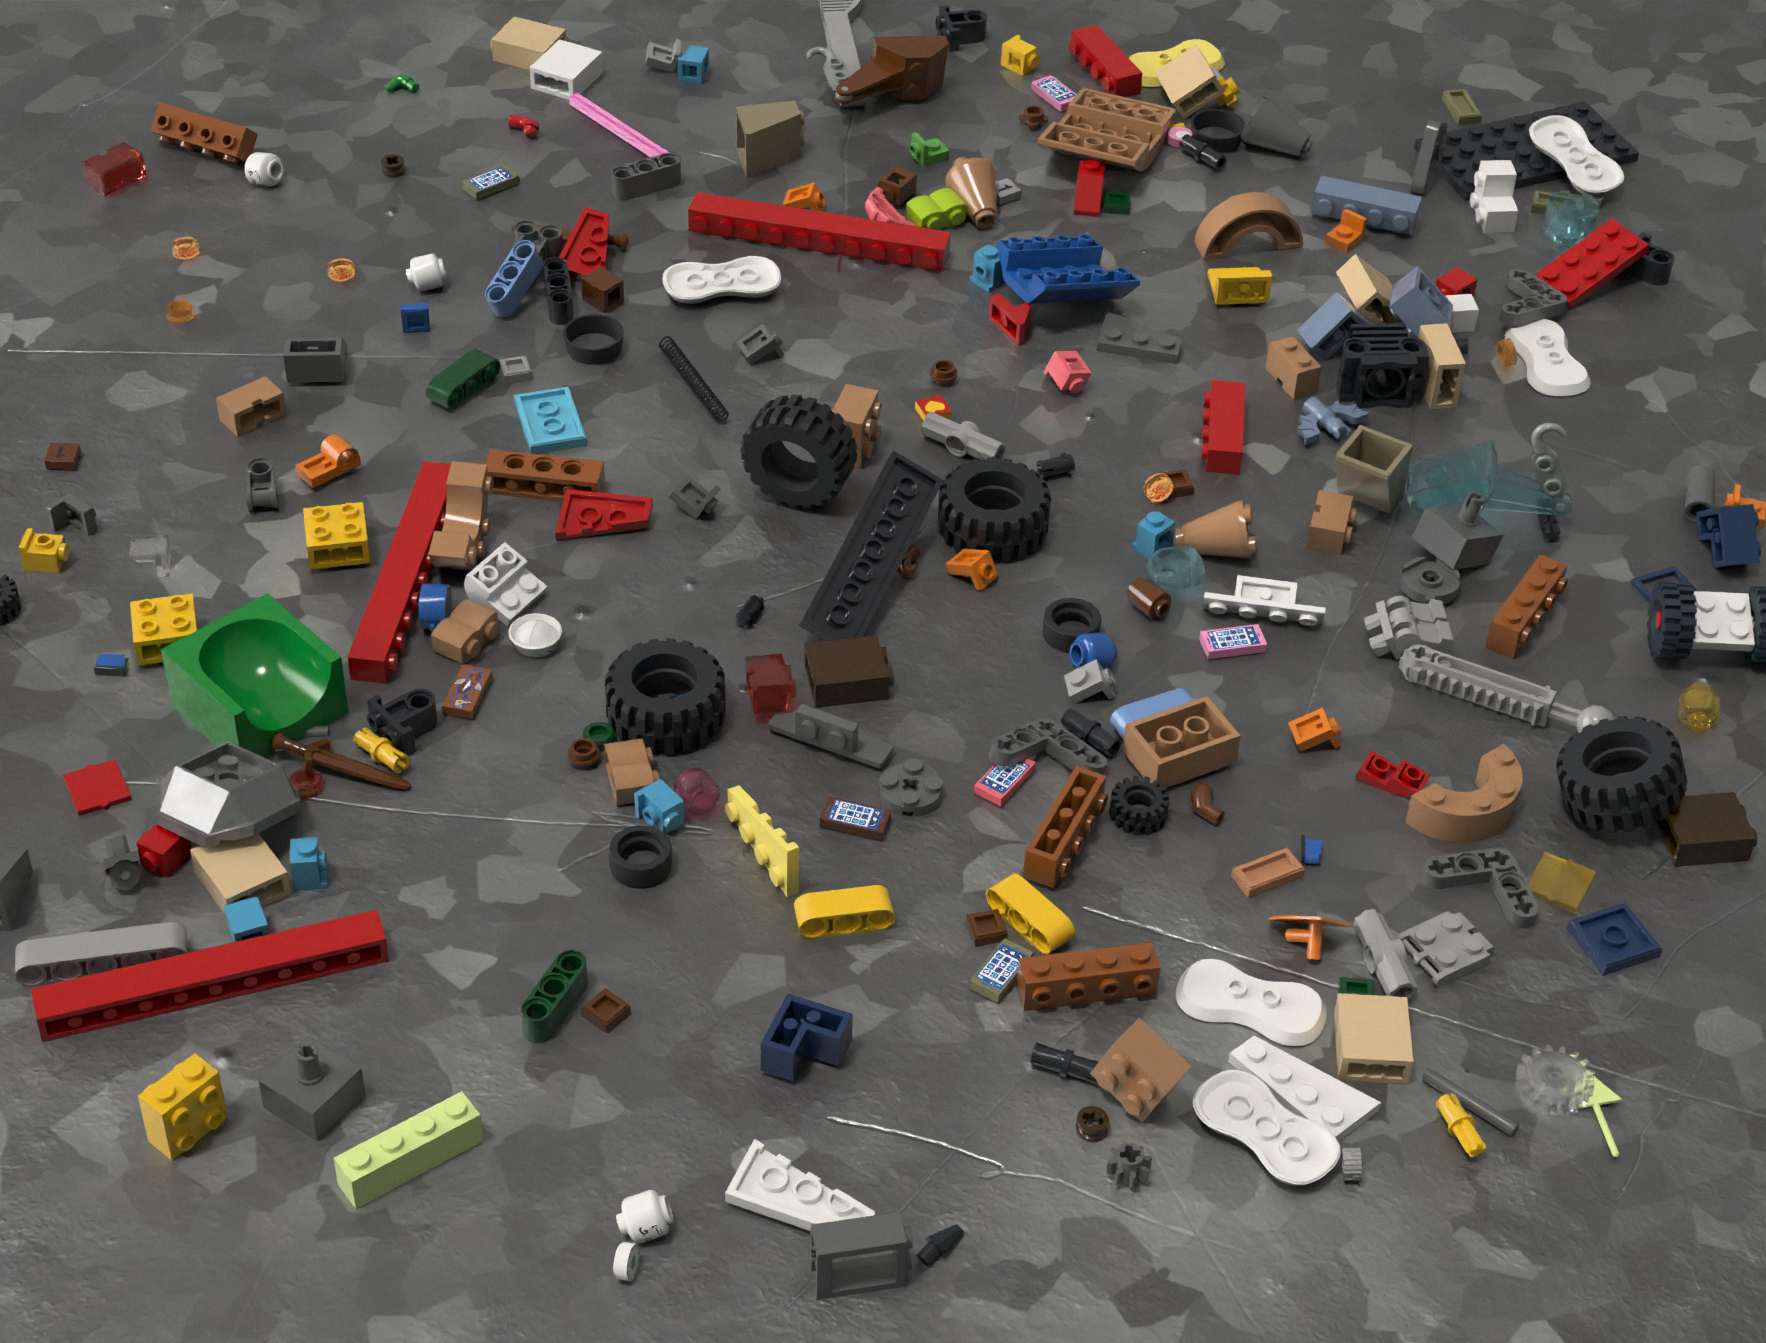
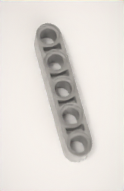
[15,922,188,986]

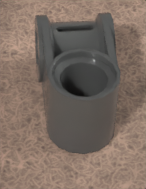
[246,457,279,511]

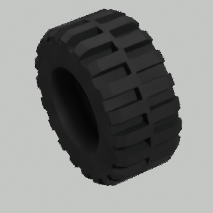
[740,395,857,509]
[938,457,1051,563]
[605,638,726,754]
[1556,716,1688,833]

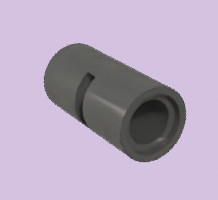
[1684,466,1716,524]

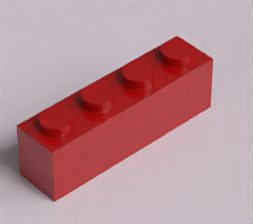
[1069,25,1143,97]
[1201,380,1245,475]

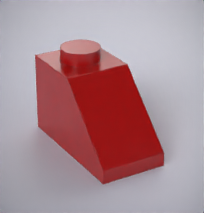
[1074,160,1106,217]

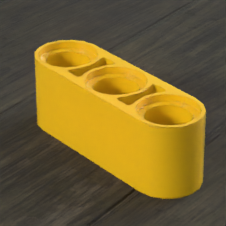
[986,873,1075,955]
[794,885,895,938]

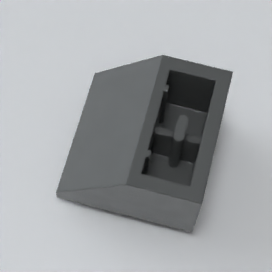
[283,338,347,383]

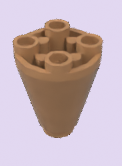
[945,157,997,229]
[1175,500,1257,559]

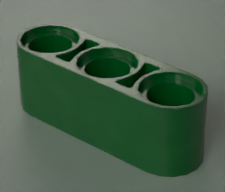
[426,349,501,410]
[521,949,588,1043]

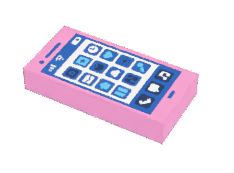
[1031,75,1077,112]
[1199,624,1267,659]

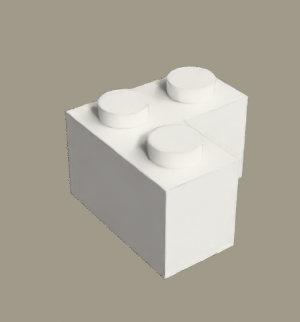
[1470,160,1518,233]

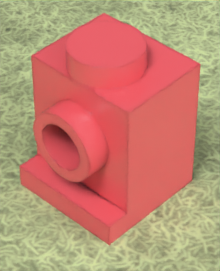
[1043,351,1092,394]

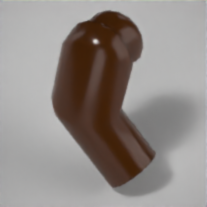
[896,544,920,578]
[1191,783,1225,825]

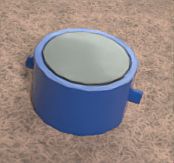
[419,583,452,631]

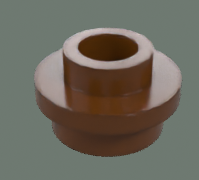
[930,360,957,385]
[568,738,600,767]

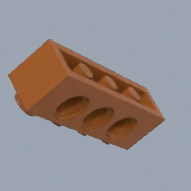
[485,449,605,502]

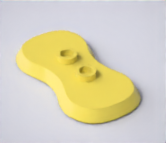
[1129,39,1225,87]

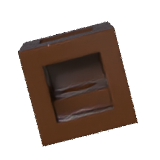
[878,166,917,205]

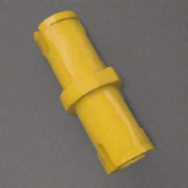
[354,727,410,773]

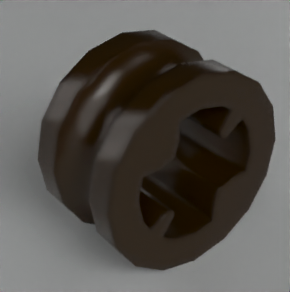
[381,154,405,178]
[1075,1106,1109,1142]

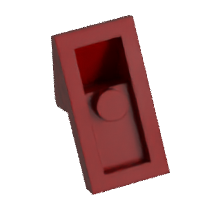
[989,293,1032,346]

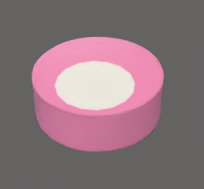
[1167,126,1192,148]

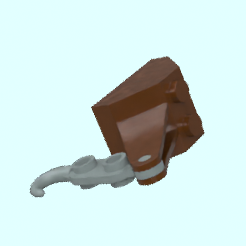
[807,36,949,104]

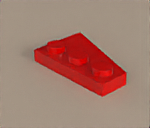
[559,207,610,280]
[555,489,653,541]

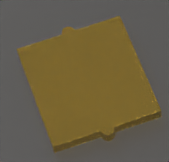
[1528,852,1596,913]

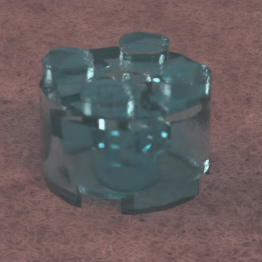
[1541,190,1599,249]

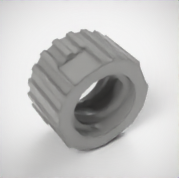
[1342,1148,1362,1181]

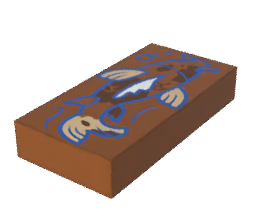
[442,664,493,719]

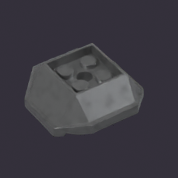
[156,741,300,848]

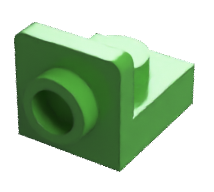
[909,132,950,167]

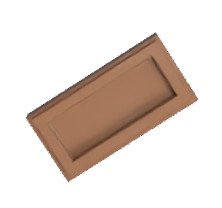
[1231,848,1305,898]

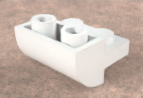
[464,542,547,626]

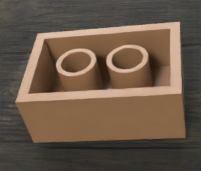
[1123,696,1241,788]

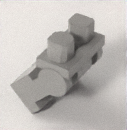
[1363,596,1454,659]

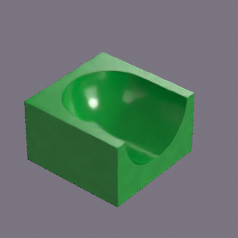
[161,593,349,758]

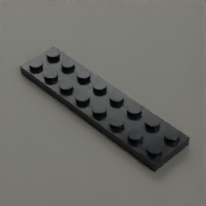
[799,450,944,641]

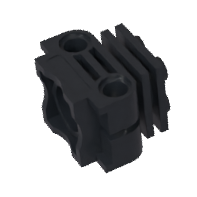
[1336,323,1429,409]

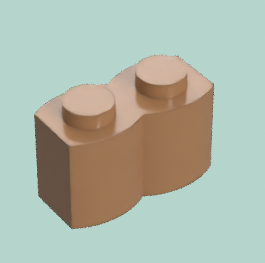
[431,599,500,664]
[604,739,659,805]

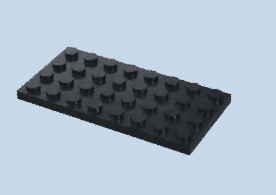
[1414,102,1639,201]

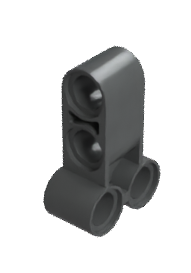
[514,220,564,285]

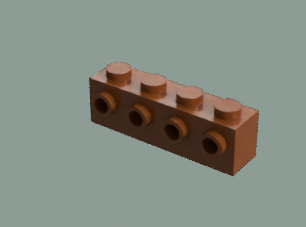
[150,102,258,164]
[1485,555,1568,659]
[1023,766,1108,888]
[1016,942,1161,1011]

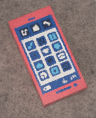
[974,749,1036,807]

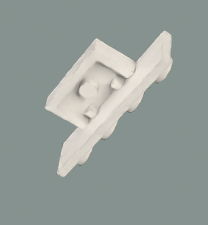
[1203,575,1326,626]

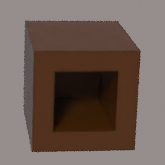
[581,267,624,313]

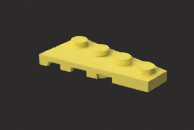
[725,785,799,897]

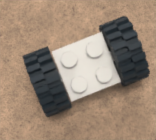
[1647,582,1766,663]

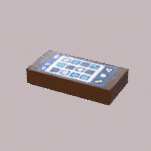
[820,796,891,841]

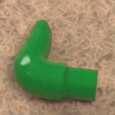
[385,74,419,93]

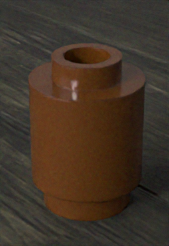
[1127,578,1171,619]

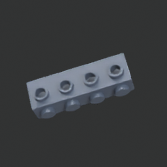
[1311,175,1422,235]

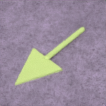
[1570,1065,1622,1158]

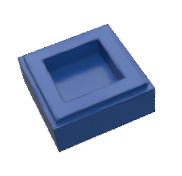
[400,303,430,332]

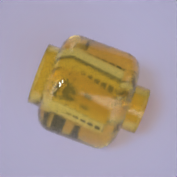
[1678,683,1720,731]

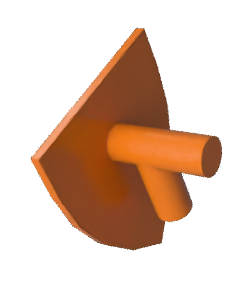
[1269,916,1354,961]

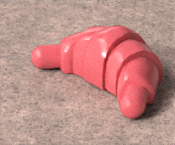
[865,187,916,227]

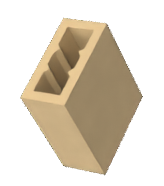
[490,17,566,70]
[1155,45,1225,120]
[1336,254,1403,324]
[1418,323,1466,410]
[190,833,291,916]
[1333,993,1414,1084]

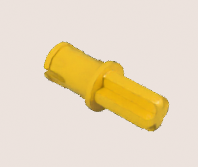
[1436,1093,1486,1158]

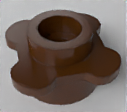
[1019,105,1048,128]

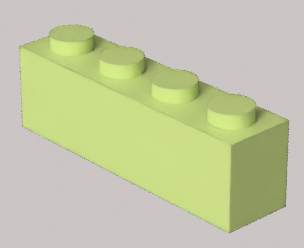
[334,1091,483,1209]

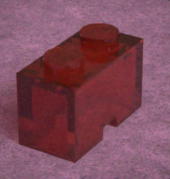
[82,142,146,196]
[745,654,796,714]

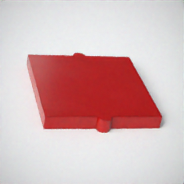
[63,759,131,816]

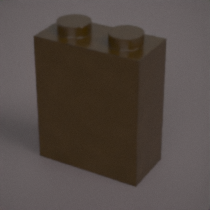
[804,635,894,708]
[1654,792,1757,867]

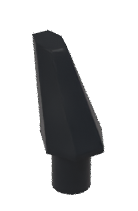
[916,1224,964,1266]

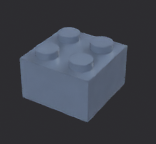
[1389,266,1453,338]

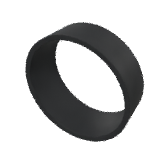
[1191,109,1245,153]
[563,314,624,364]

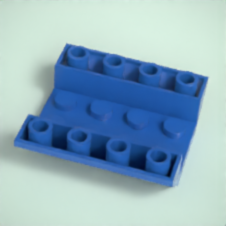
[997,234,1140,304]

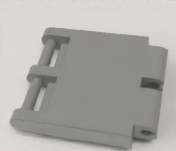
[1395,911,1495,987]

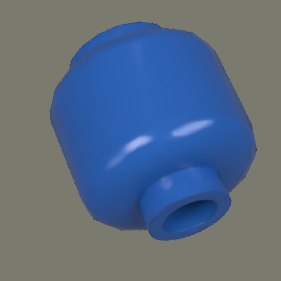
[1070,632,1117,669]

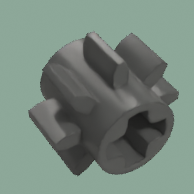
[1106,1142,1152,1189]

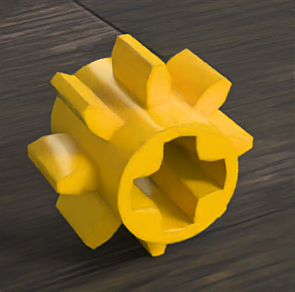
[1215,76,1241,107]

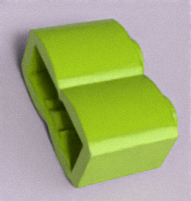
[906,188,967,230]

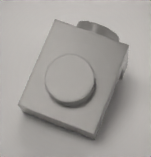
[645,39,684,73]
[1064,659,1116,704]

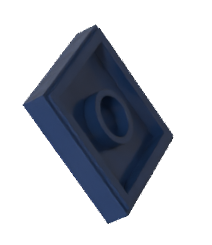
[1567,903,1662,976]

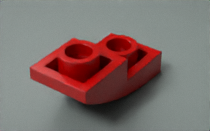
[1355,750,1431,798]

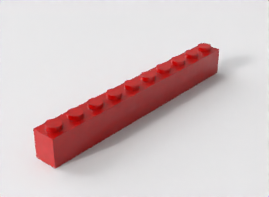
[688,192,951,272]
[347,461,451,684]
[31,910,389,1042]

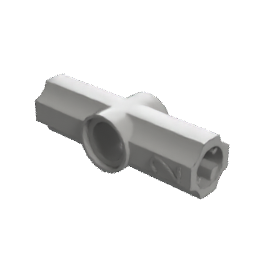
[921,411,1006,460]
[1354,909,1418,1000]

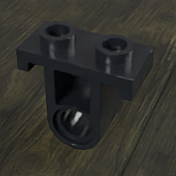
[935,5,987,52]
[1615,232,1675,285]
[366,688,437,756]

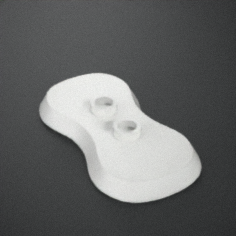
[1529,115,1624,195]
[662,256,781,304]
[1505,319,1591,397]
[1176,959,1327,1046]
[1193,1070,1341,1186]

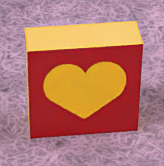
[915,394,952,421]

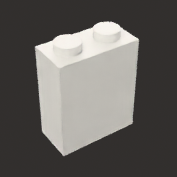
[530,39,603,100]

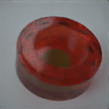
[289,768,323,799]

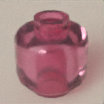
[673,768,720,816]

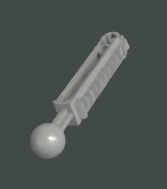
[1399,644,1616,733]

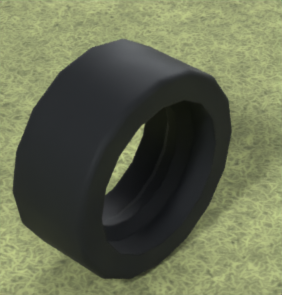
[1042,598,1101,653]
[609,825,672,888]

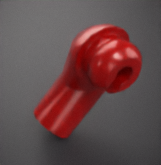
[508,115,539,137]

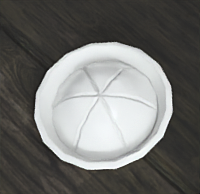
[508,613,562,658]

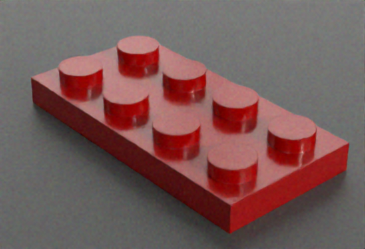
[1535,218,1649,310]

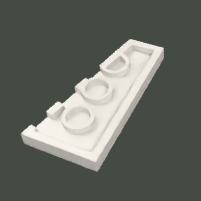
[1228,1036,1381,1142]
[725,1139,876,1231]

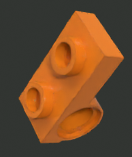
[295,434,361,488]

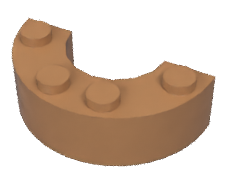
[1194,192,1303,260]
[428,461,493,571]
[1405,744,1523,843]

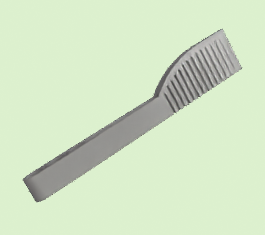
[818,0,866,107]

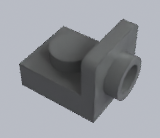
[736,324,784,364]

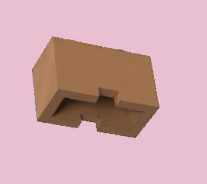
[1265,336,1321,400]
[216,376,286,437]
[1306,490,1357,555]

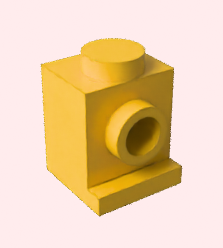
[1001,35,1040,76]
[18,528,70,573]

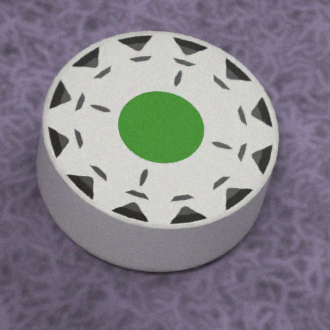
[613,1242,640,1281]

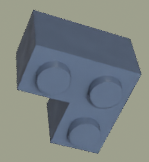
[1297,292,1372,360]

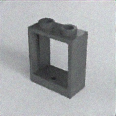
[810,1212,913,1300]

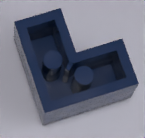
[1696,504,1761,568]
[761,994,853,1081]

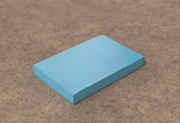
[514,387,587,454]

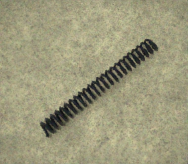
[659,336,729,422]

